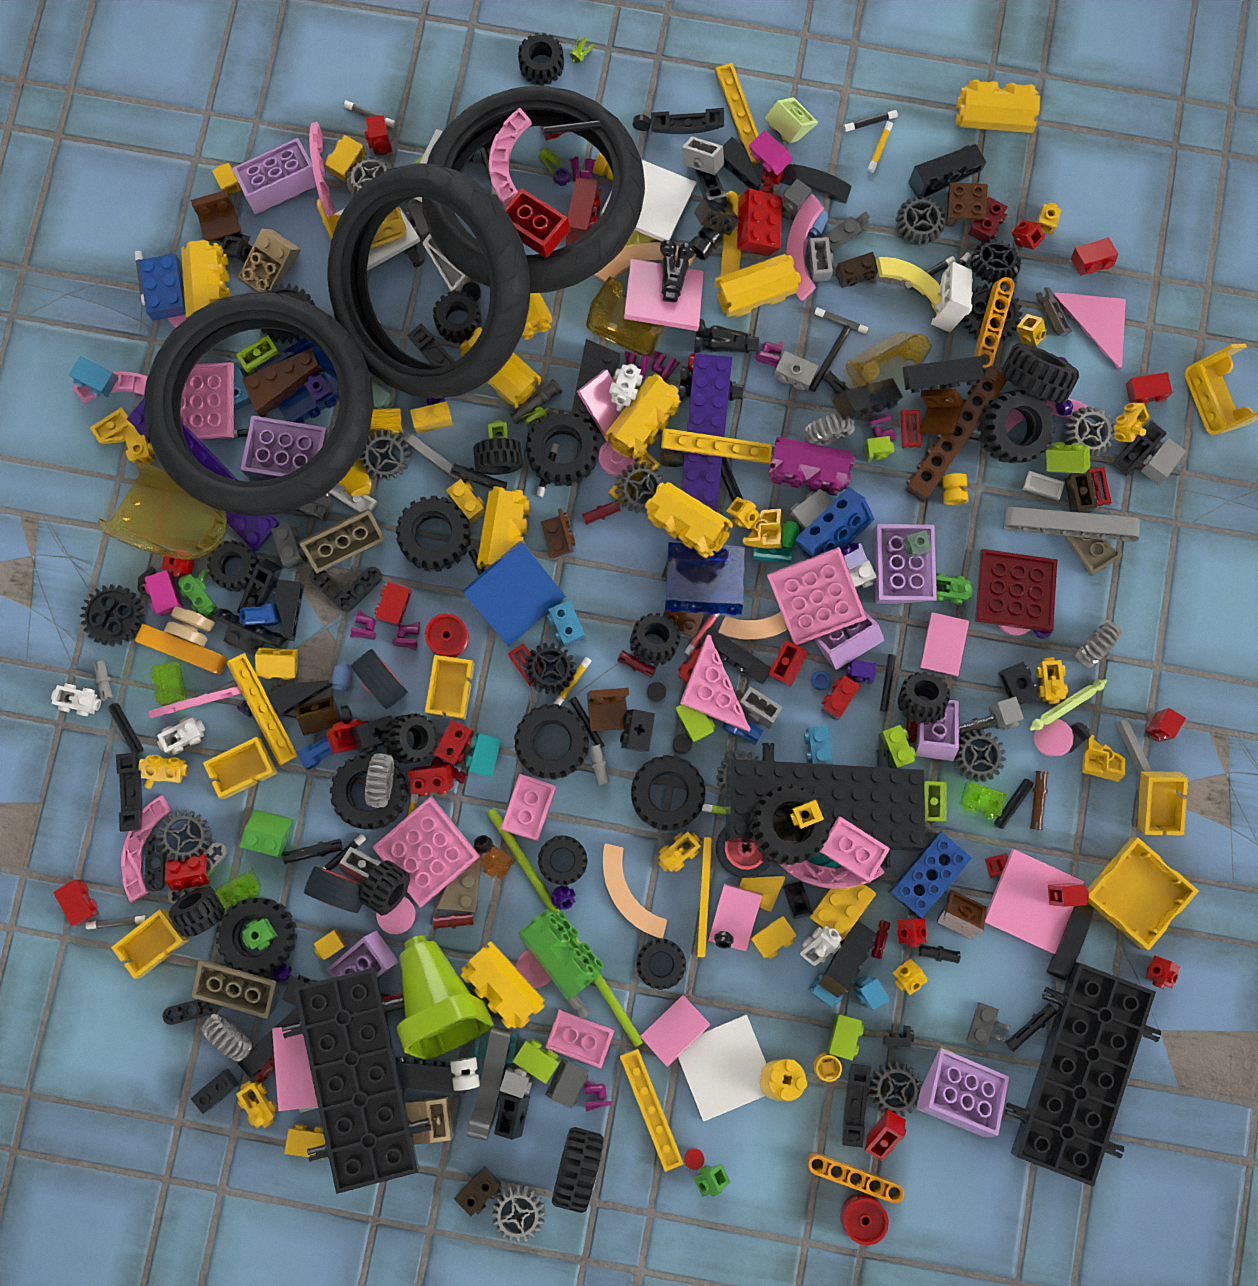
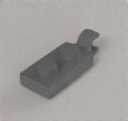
[821,212,870,253]
[1036,287,1073,336]

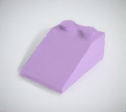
[915,696,959,761]
[326,931,399,979]

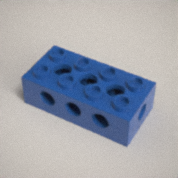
[795,487,875,559]
[888,832,972,918]

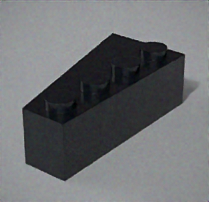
[908,144,986,199]
[572,339,620,423]

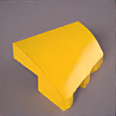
[338,458,371,496]
[743,509,784,548]
[1082,734,1125,782]

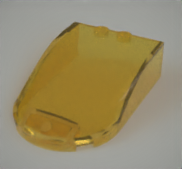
[98,459,227,560]

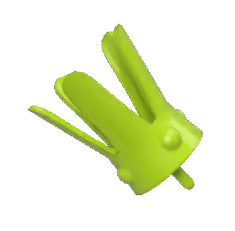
[569,36,594,63]
[538,147,564,175]
[521,406,548,431]

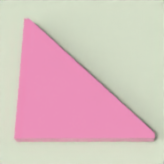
[1053,292,1126,369]
[680,635,751,732]

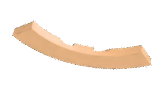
[594,242,697,285]
[718,612,788,640]
[603,843,667,939]

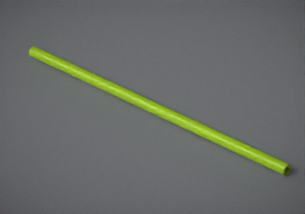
[487,808,643,1047]

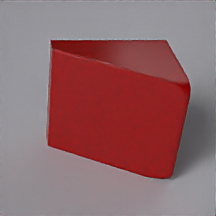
[985,853,1008,878]

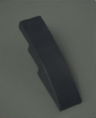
[237,1008,300,1078]

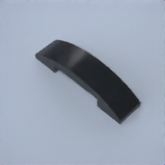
[651,108,724,134]
[780,164,852,204]
[407,323,455,366]
[116,752,142,832]
[1046,905,1094,981]
[842,1063,872,1148]

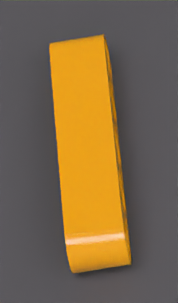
[973,277,1014,369]
[134,624,228,675]
[806,1153,904,1203]

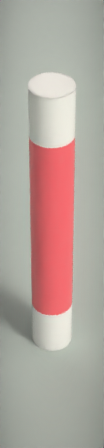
[684,606,723,656]

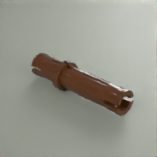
[1030,771,1048,830]

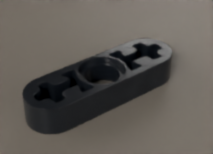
[145,834,166,891]
[162,999,221,1025]

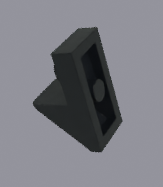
[783,881,813,919]

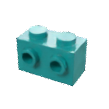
[465,733,502,777]

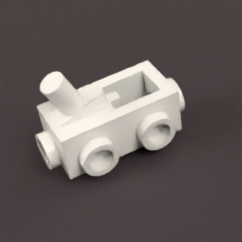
[609,364,643,412]
[51,683,101,717]
[157,717,205,755]
[800,925,842,967]

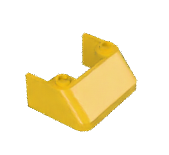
[317,199,406,249]
[1185,344,1258,435]

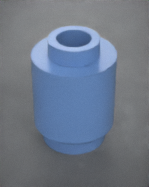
[808,210,828,238]
[331,663,353,692]

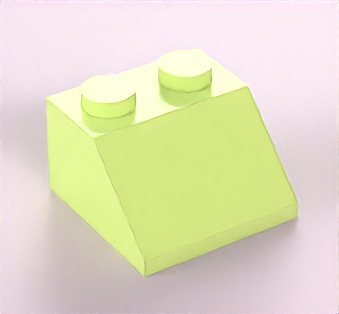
[765,97,818,143]

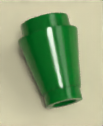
[781,521,800,551]

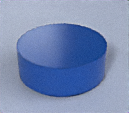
[811,671,831,690]

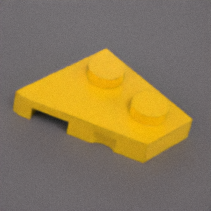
[90,407,140,445]
[738,876,785,912]

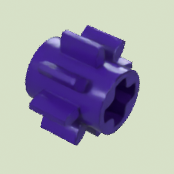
[551,885,576,910]

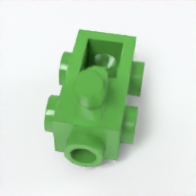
[178,569,217,618]
[936,573,973,605]

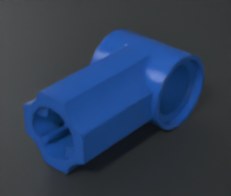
[239,603,280,626]
[722,718,763,745]
[296,737,332,770]

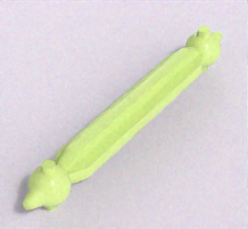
[1029,679,1107,731]

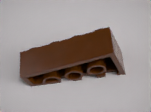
[242,348,323,417]

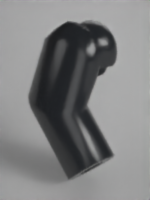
[137,566,158,594]

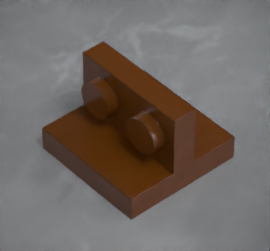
[937,890,987,940]

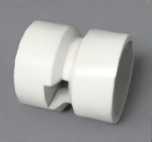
[450,1057,480,1091]

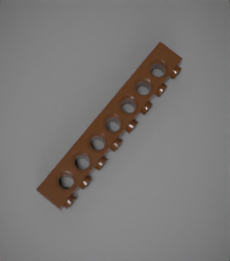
[906,366,1008,502]

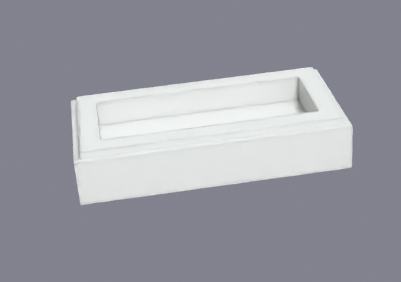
[1022,471,1065,501]

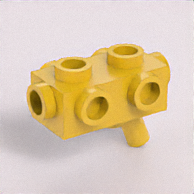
[1113,403,1150,442]
[1035,657,1068,705]
[138,755,189,789]
[658,832,701,873]
[236,1081,278,1129]

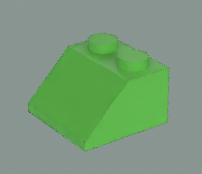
[240,810,293,857]

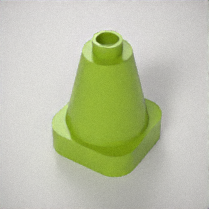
[396,935,494,1060]

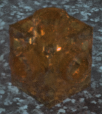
[479,844,515,879]

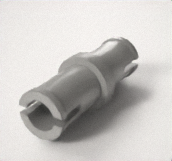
[92,661,113,701]
[588,744,610,785]

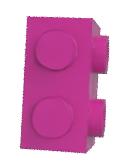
[749,130,793,176]
[144,570,184,616]

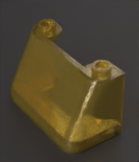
[586,276,668,357]
[845,331,932,388]

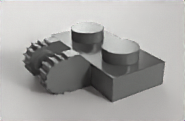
[966,1002,1010,1048]

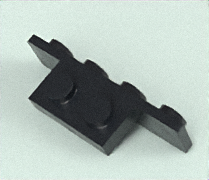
[212,608,288,656]
[699,628,771,684]

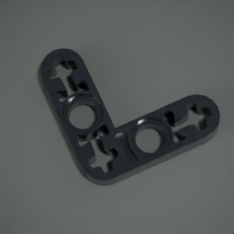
[310,567,382,612]

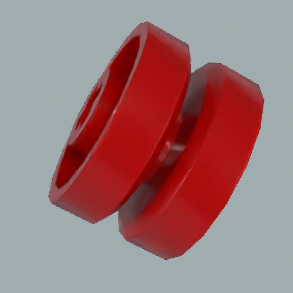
[425,613,470,658]
[840,1193,889,1246]

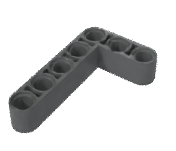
[467,1026,512,1141]

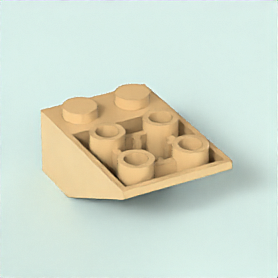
[238,229,301,293]
[405,1096,453,1144]

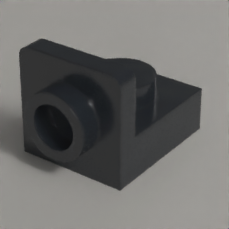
[222,236,252,263]
[1068,722,1091,753]
[883,1025,914,1047]

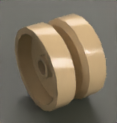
[164,606,215,647]

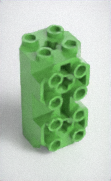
[518,909,603,1001]

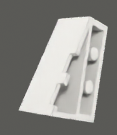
[422,234,472,294]
[931,262,973,333]

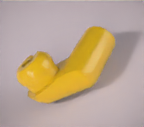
[726,191,738,217]

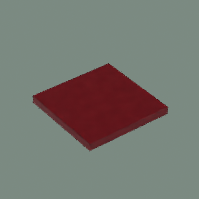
[975,549,1058,632]

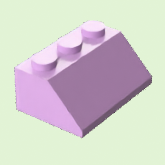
[814,611,885,670]

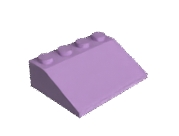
[232,138,316,214]
[240,416,327,480]
[873,524,937,604]
[916,1048,1009,1137]

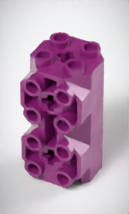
[768,437,855,496]

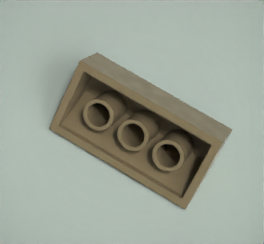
[299,508,385,573]
[191,960,279,1019]

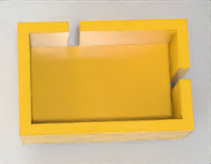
[425,655,475,720]
[203,737,278,799]
[1137,771,1188,835]
[807,884,877,942]
[111,909,189,979]

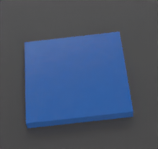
[462,540,566,647]

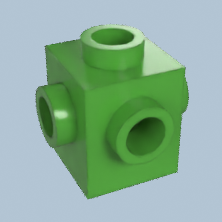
[242,919,277,951]
[693,1164,731,1197]

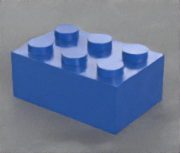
[138,253,186,321]

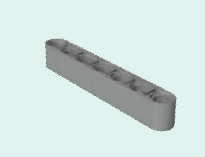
[1004,507,1140,541]

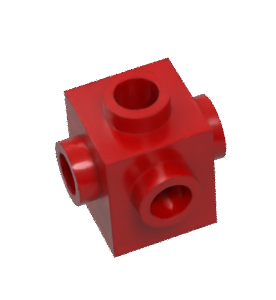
[1011,220,1045,250]
[161,549,195,577]
[897,918,927,947]
[1146,955,1181,989]

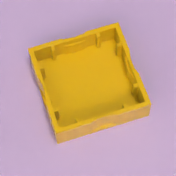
[1087,837,1199,950]

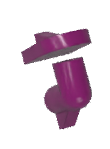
[569,156,596,182]
[755,342,784,368]
[624,351,652,380]
[651,351,680,382]
[866,412,896,440]
[350,610,376,640]
[392,622,420,650]
[584,1080,612,1112]

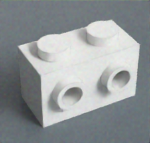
[849,560,877,589]

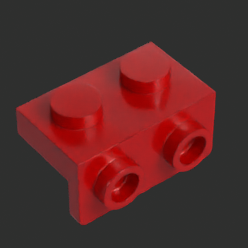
[326,719,368,754]
[165,854,210,891]

